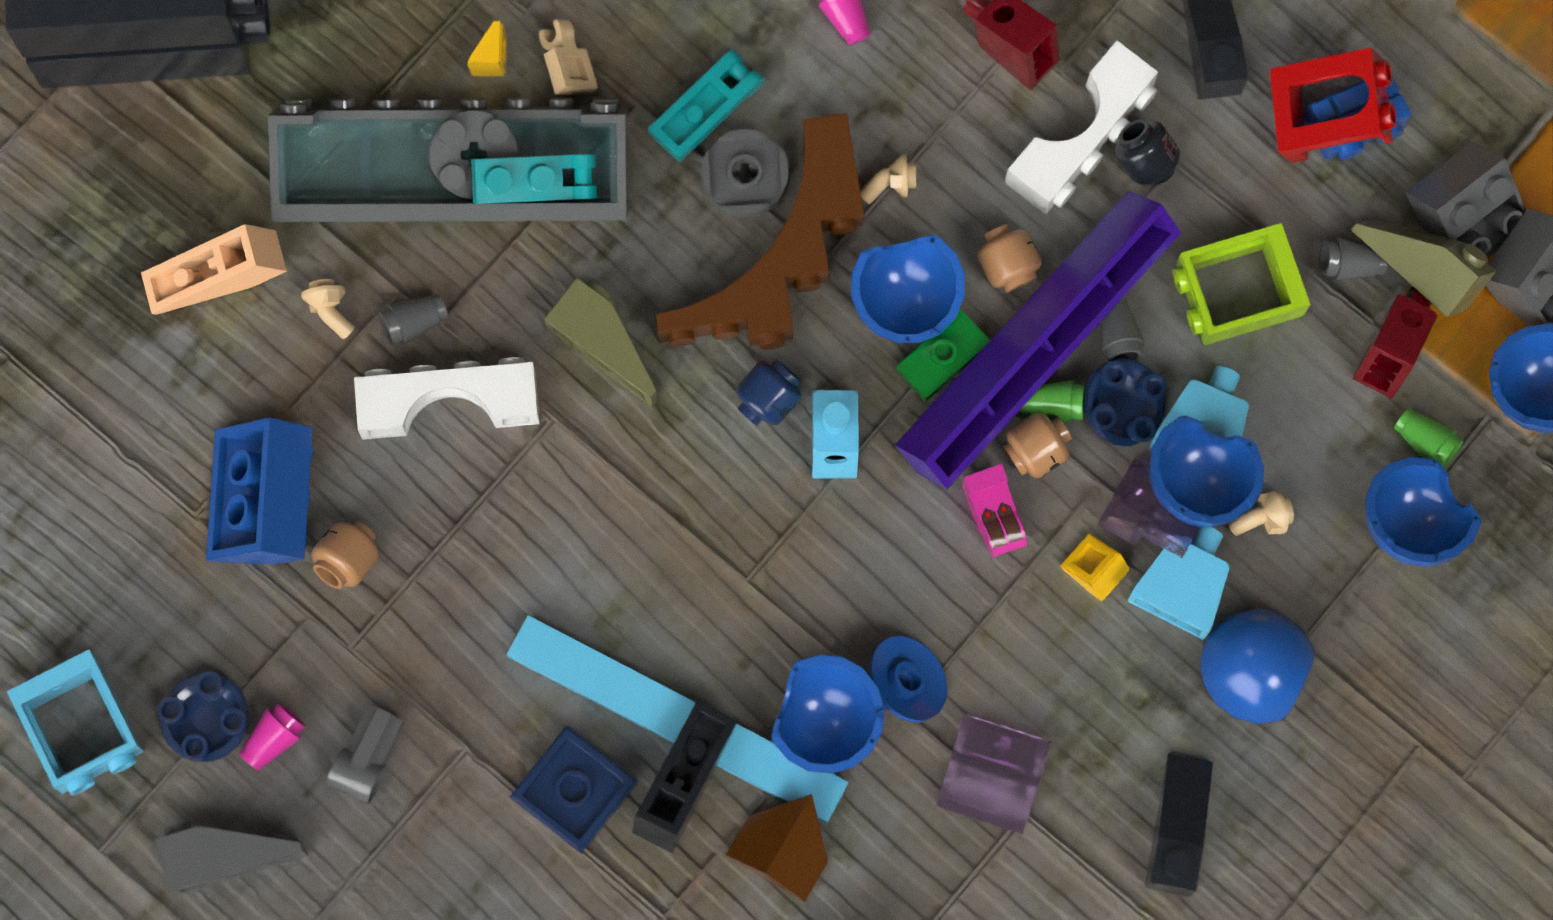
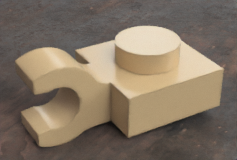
[539,19,598,96]

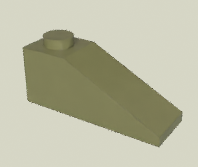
[1351,219,1497,317]
[544,278,657,407]

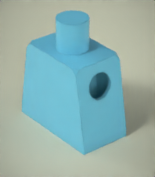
[1150,366,1249,448]
[812,390,859,478]
[1127,526,1230,640]

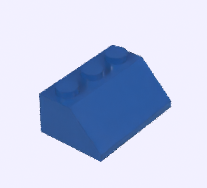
[206,418,313,564]

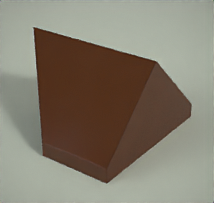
[726,794,828,902]

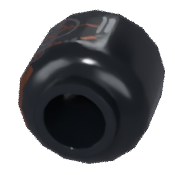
[1115,119,1181,185]

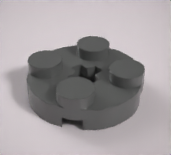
[428,110,518,199]
[701,129,789,218]

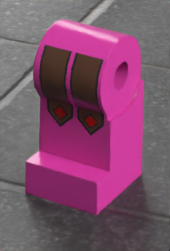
[962,464,1027,558]

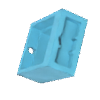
[6,649,144,795]

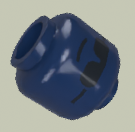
[736,359,802,426]

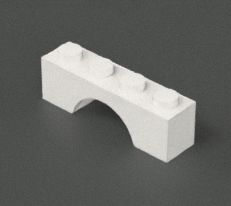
[1005,41,1158,215]
[354,357,540,440]

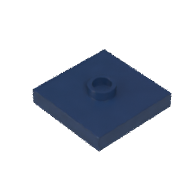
[510,725,638,855]

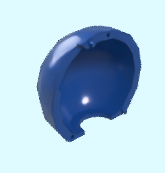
[851,235,965,343]
[1489,323,1553,434]
[1148,415,1264,527]
[1365,457,1481,567]
[1200,608,1315,724]
[771,655,885,774]

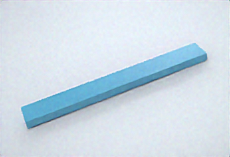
[506,615,849,824]

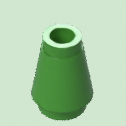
[1021,380,1086,424]
[1394,408,1464,468]

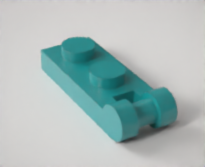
[648,49,765,163]
[471,154,597,204]

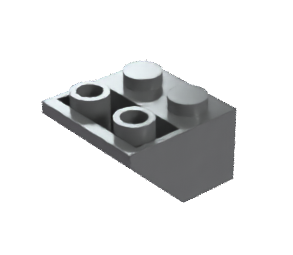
[1406,141,1527,258]
[1486,209,1553,326]

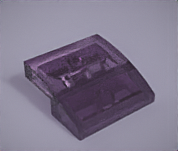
[1097,458,1199,558]
[936,714,1051,834]

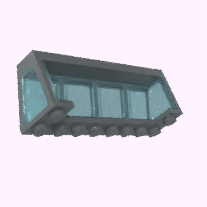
[268,97,628,222]

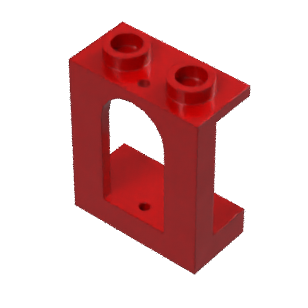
[1270,47,1397,163]

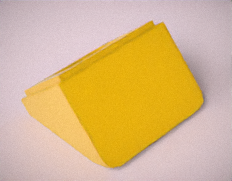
[468,21,507,77]
[1060,533,1129,601]

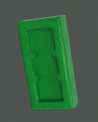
[895,309,991,402]

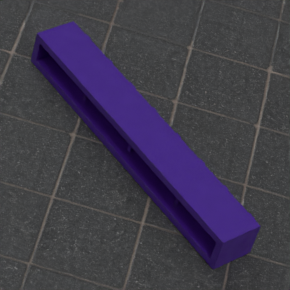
[895,191,1181,490]

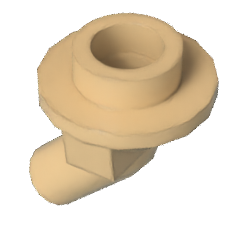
[860,154,916,204]
[301,279,355,339]
[1228,490,1294,536]

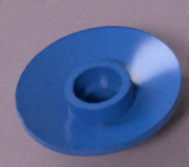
[869,636,947,722]

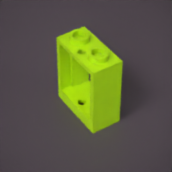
[1172,223,1311,346]

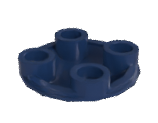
[1083,358,1166,447]
[158,671,249,762]

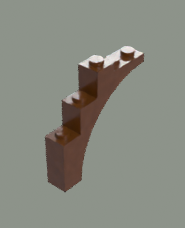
[656,113,864,350]

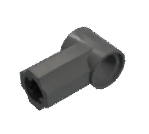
[327,705,404,803]

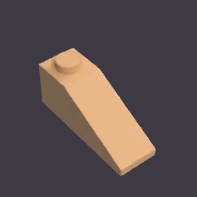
[141,224,287,315]

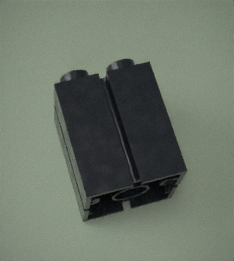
[5,0,271,89]

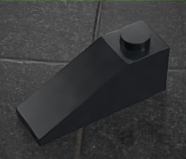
[1183,0,1248,100]
[632,700,738,853]
[1144,753,1213,897]

